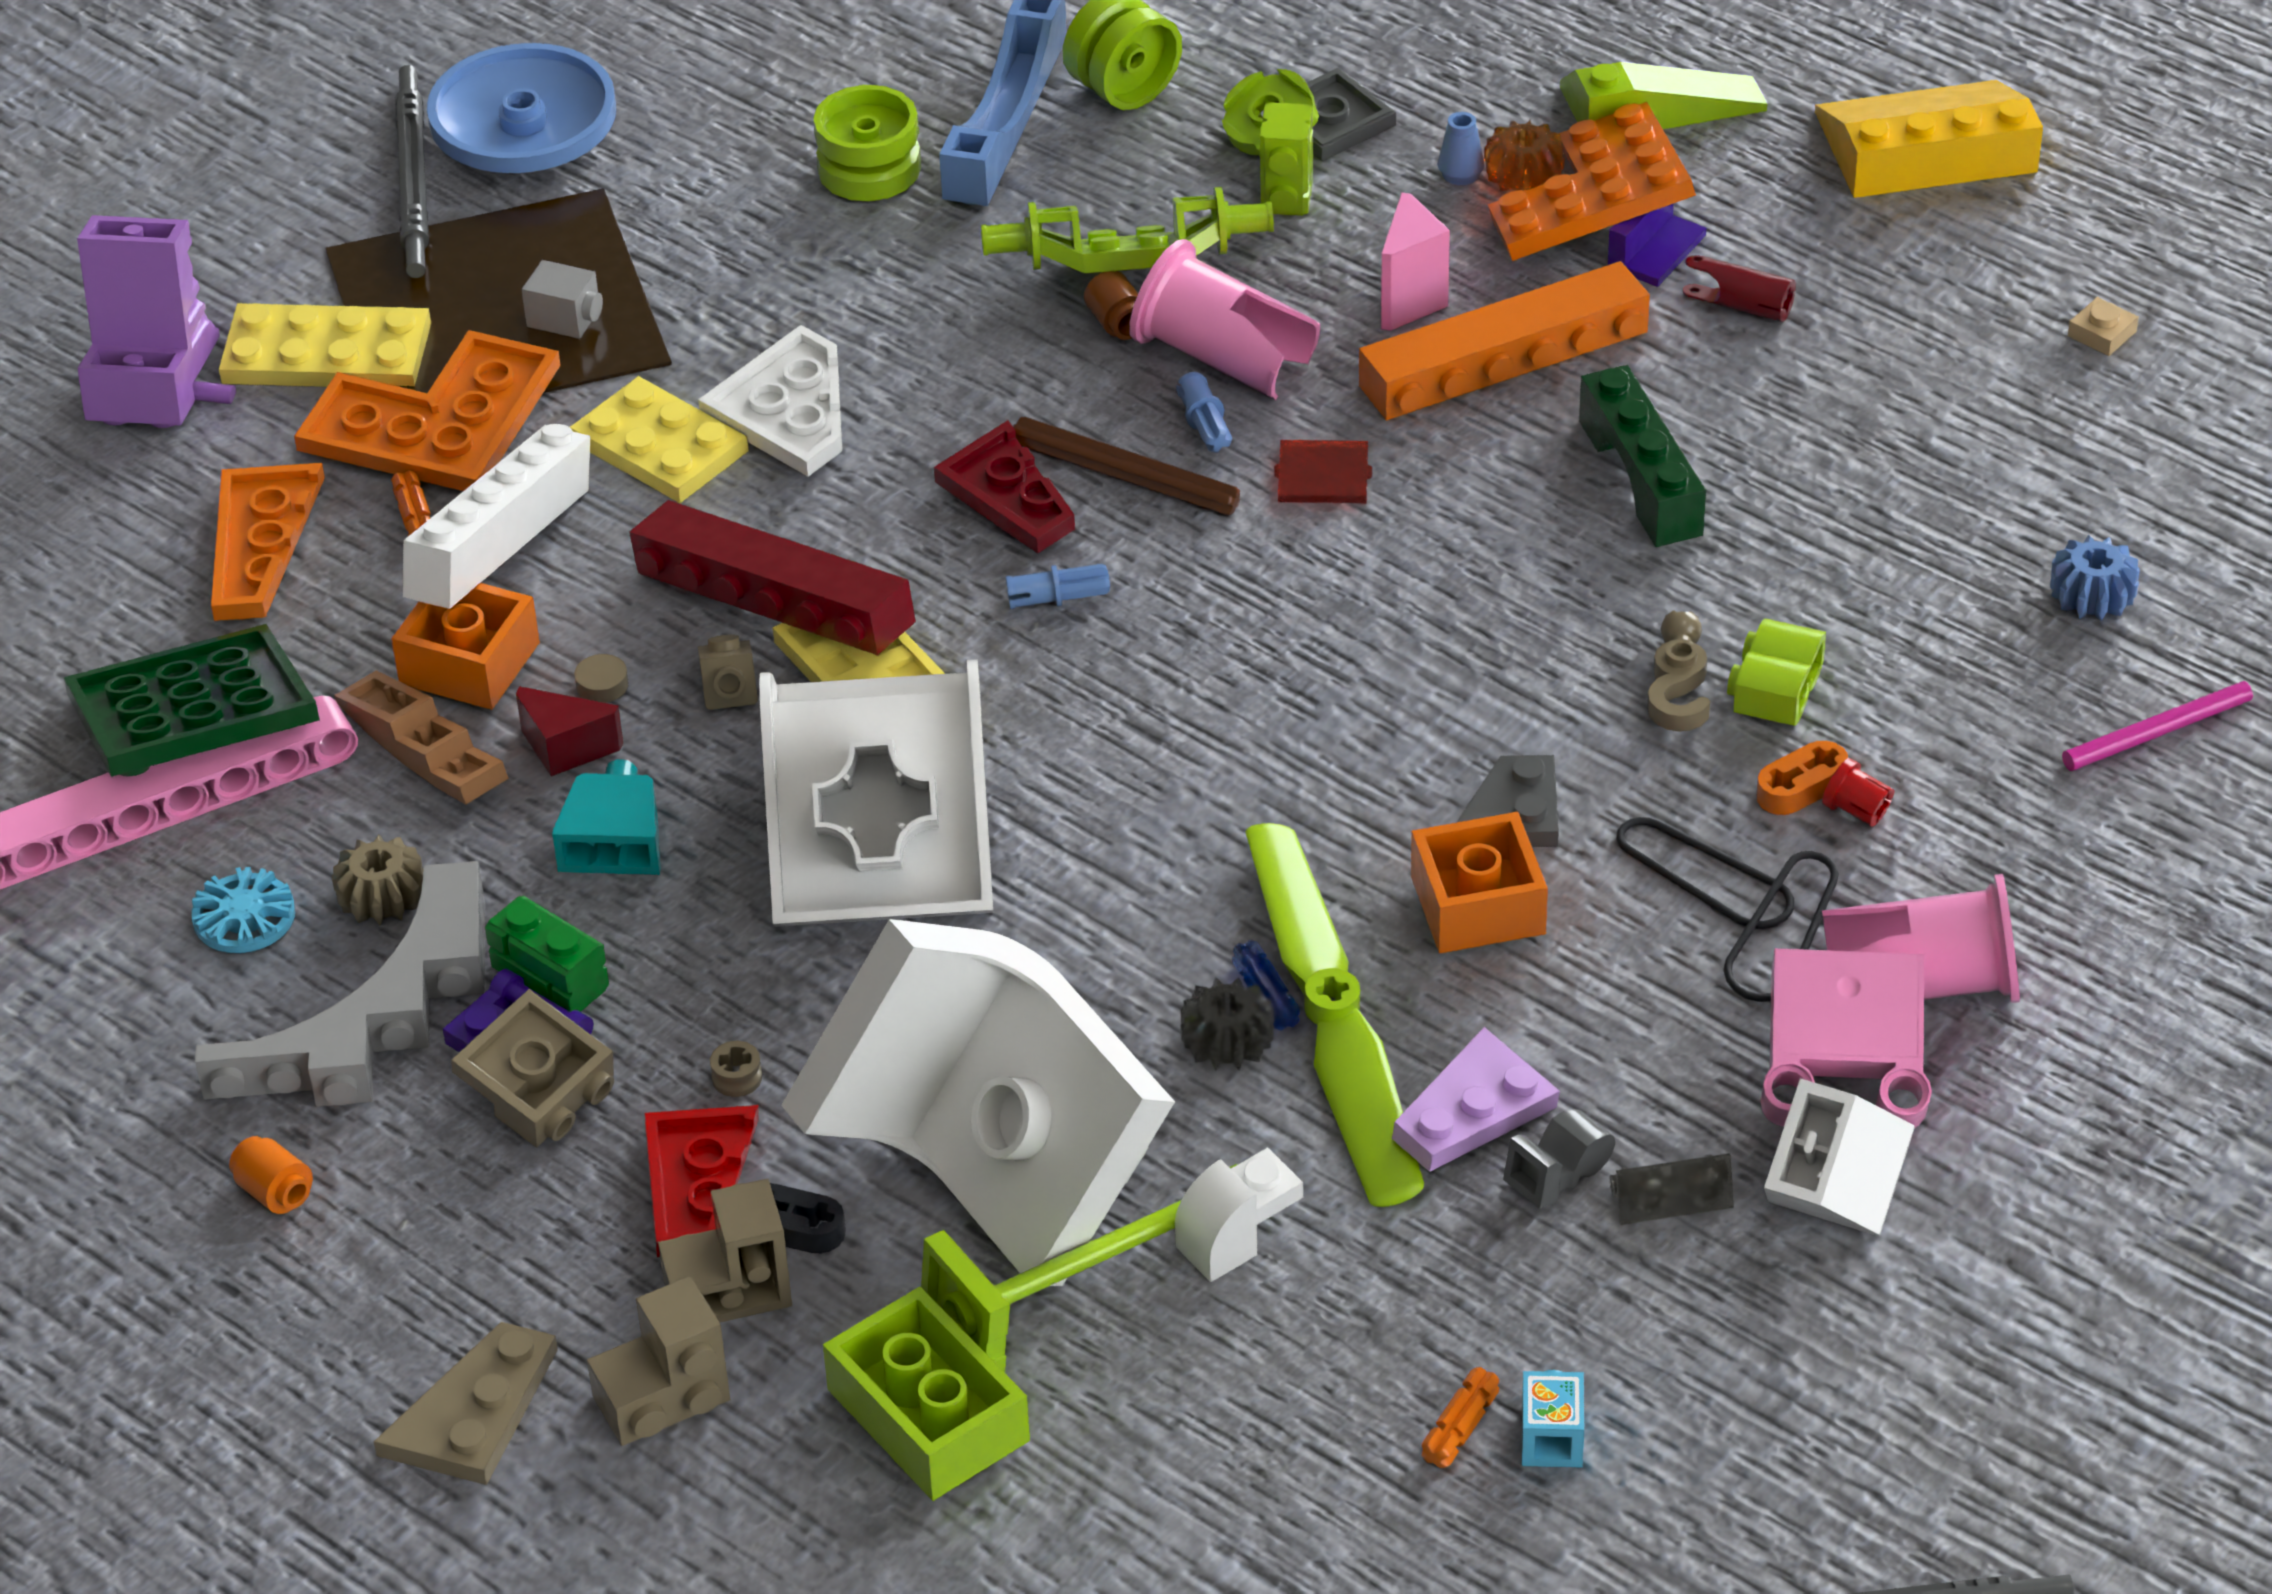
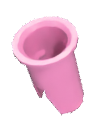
[1130,239,1320,400]
[1822,874,2020,1003]

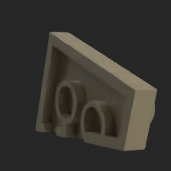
[374,1322,558,1485]

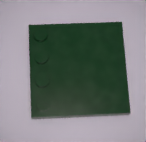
[64,624,320,777]

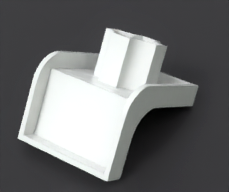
[759,659,994,927]
[781,919,1175,1286]

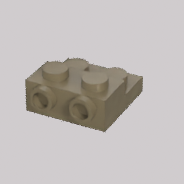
[451,989,614,1148]

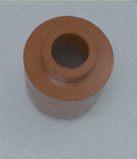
[1084,271,1139,340]

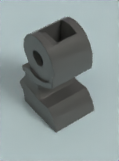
[1503,1109,1615,1209]

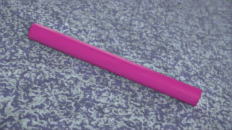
[2062,681,2253,771]

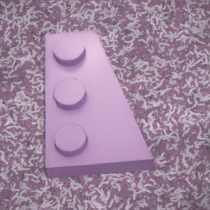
[1392,1027,1560,1172]

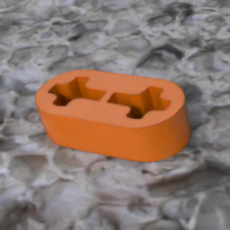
[1756,741,1848,815]

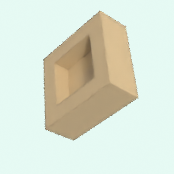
[2068,297,2139,356]

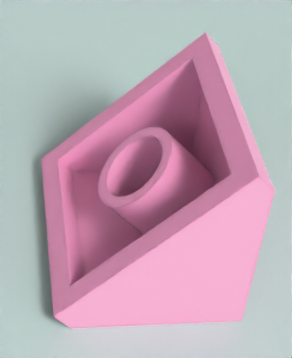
[1381,193,1450,331]

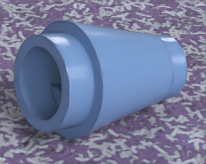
[1437,112,1485,185]

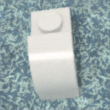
[1175,1147,1303,1282]

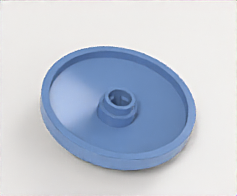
[427,43,616,173]

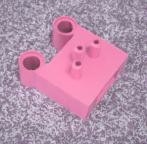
[1760,948,1932,1128]

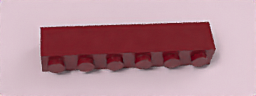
[629,500,916,655]

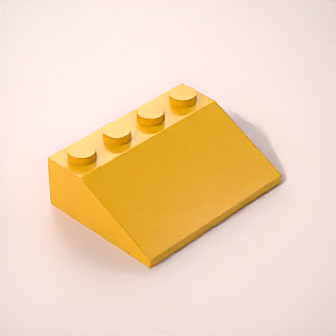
[1815,80,2043,198]

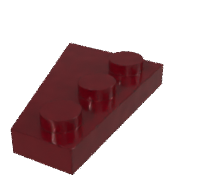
[934,420,1075,554]

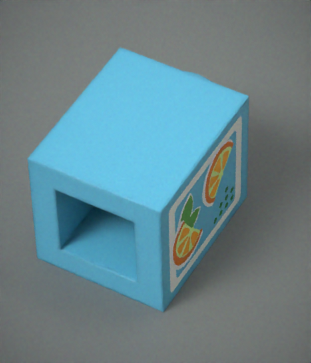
[1522,1370,1584,1467]

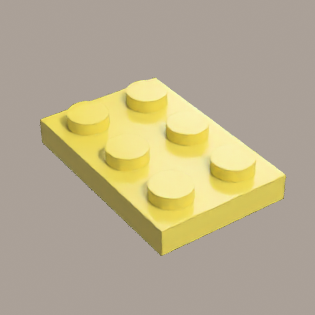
[570,376,749,503]

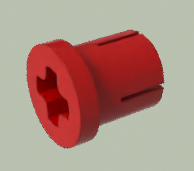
[1822,758,1895,827]

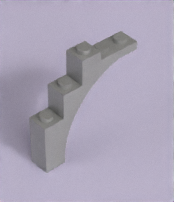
[195,861,485,1107]

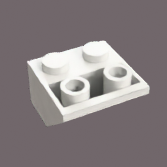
[1764,1078,1915,1237]

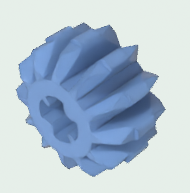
[2050,535,2140,621]

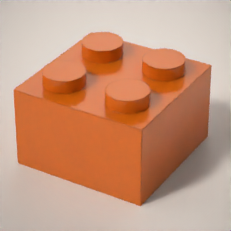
[391,583,540,710]
[1411,812,1548,954]

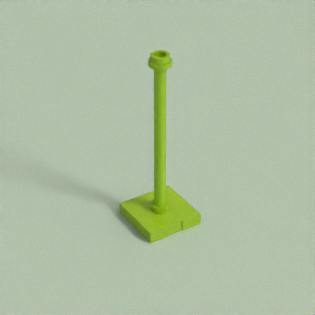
[921,1164,1238,1372]

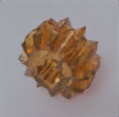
[1484,119,1565,191]

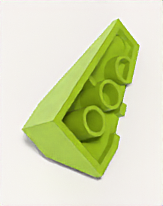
[1560,62,1767,129]

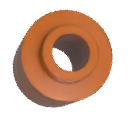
[229,1136,313,1214]

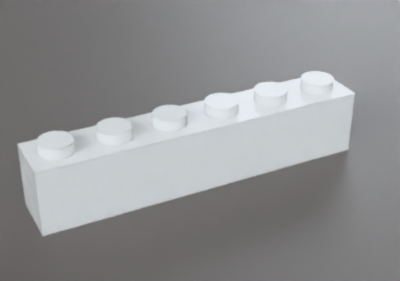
[403,424,590,609]

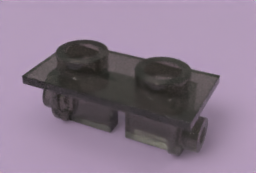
[1610,1153,1734,1225]

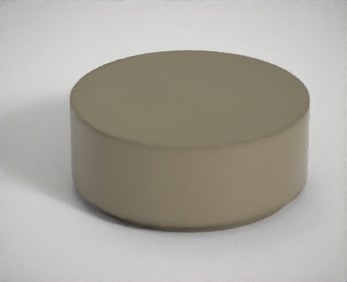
[574,654,629,703]

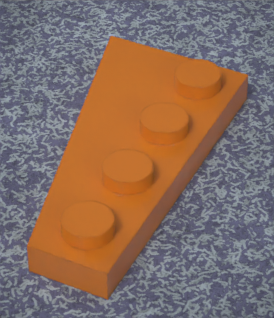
[211,463,325,621]

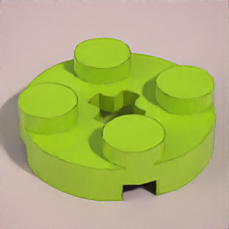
[1222,69,1319,157]

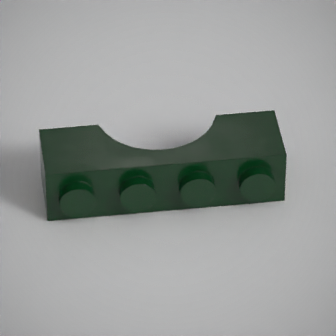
[1579,364,1706,548]

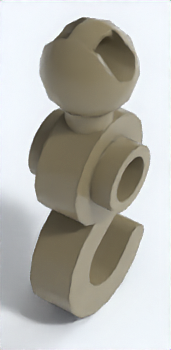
[1647,610,1710,732]

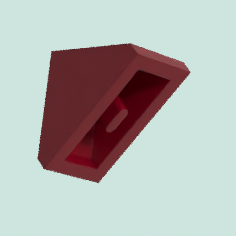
[516,686,624,777]

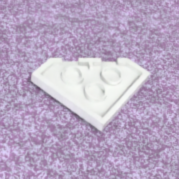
[698,325,842,477]

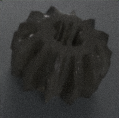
[1180,977,1274,1071]

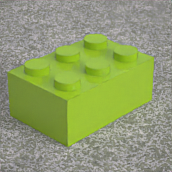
[823,1286,1030,1501]

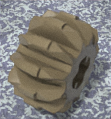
[332,834,423,926]

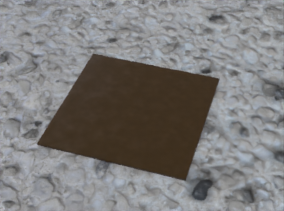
[325,188,672,393]

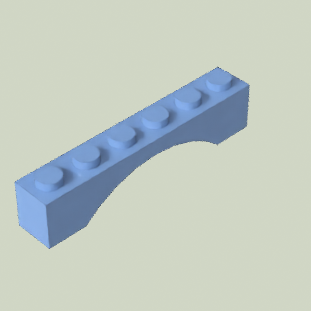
[939,0,1067,206]

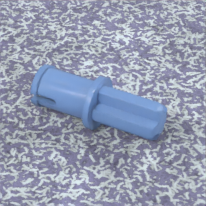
[1176,372,1232,453]
[1006,564,1110,609]

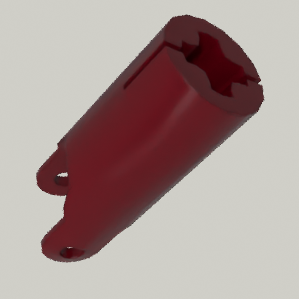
[1682,255,1796,322]

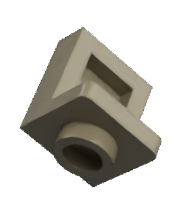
[698,635,758,710]

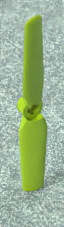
[1245,823,1424,1207]

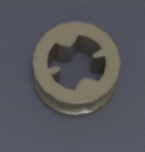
[710,1040,762,1097]

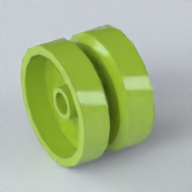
[1062,0,1182,110]
[813,85,921,202]

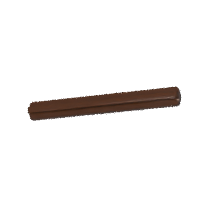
[1013,416,1240,515]

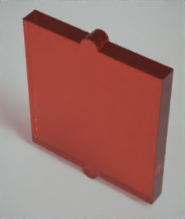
[1274,440,1373,504]

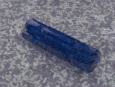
[1232,940,1300,1031]

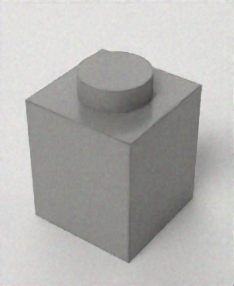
[522,260,603,339]

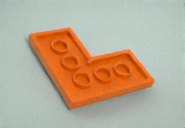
[1487,102,1696,261]
[294,330,560,491]

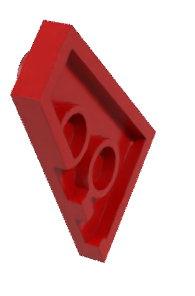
[644,1105,759,1257]

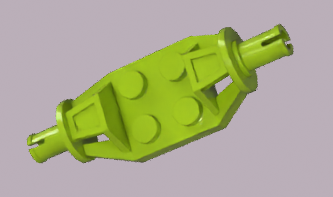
[981,187,1274,273]

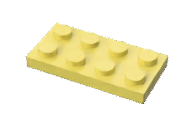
[219,303,431,387]
[773,623,945,682]

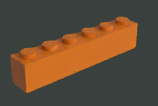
[1359,261,1650,421]

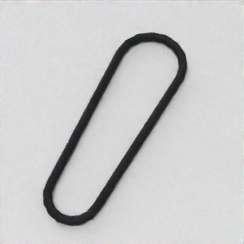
[1616,817,1794,929]
[1723,851,1839,1002]

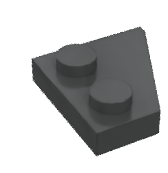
[1457,755,1559,847]

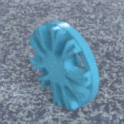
[191,867,295,953]

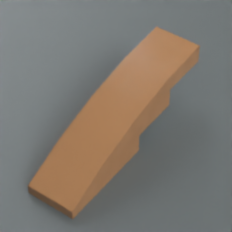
[334,670,509,805]

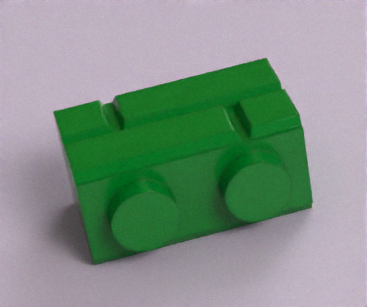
[485,896,609,1012]

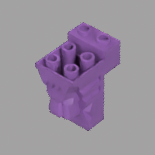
[77,215,220,428]

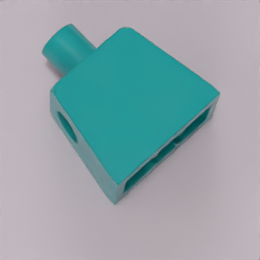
[552,759,661,875]

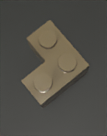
[658,1178,792,1323]
[587,1276,730,1446]

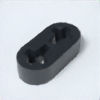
[770,1183,846,1254]

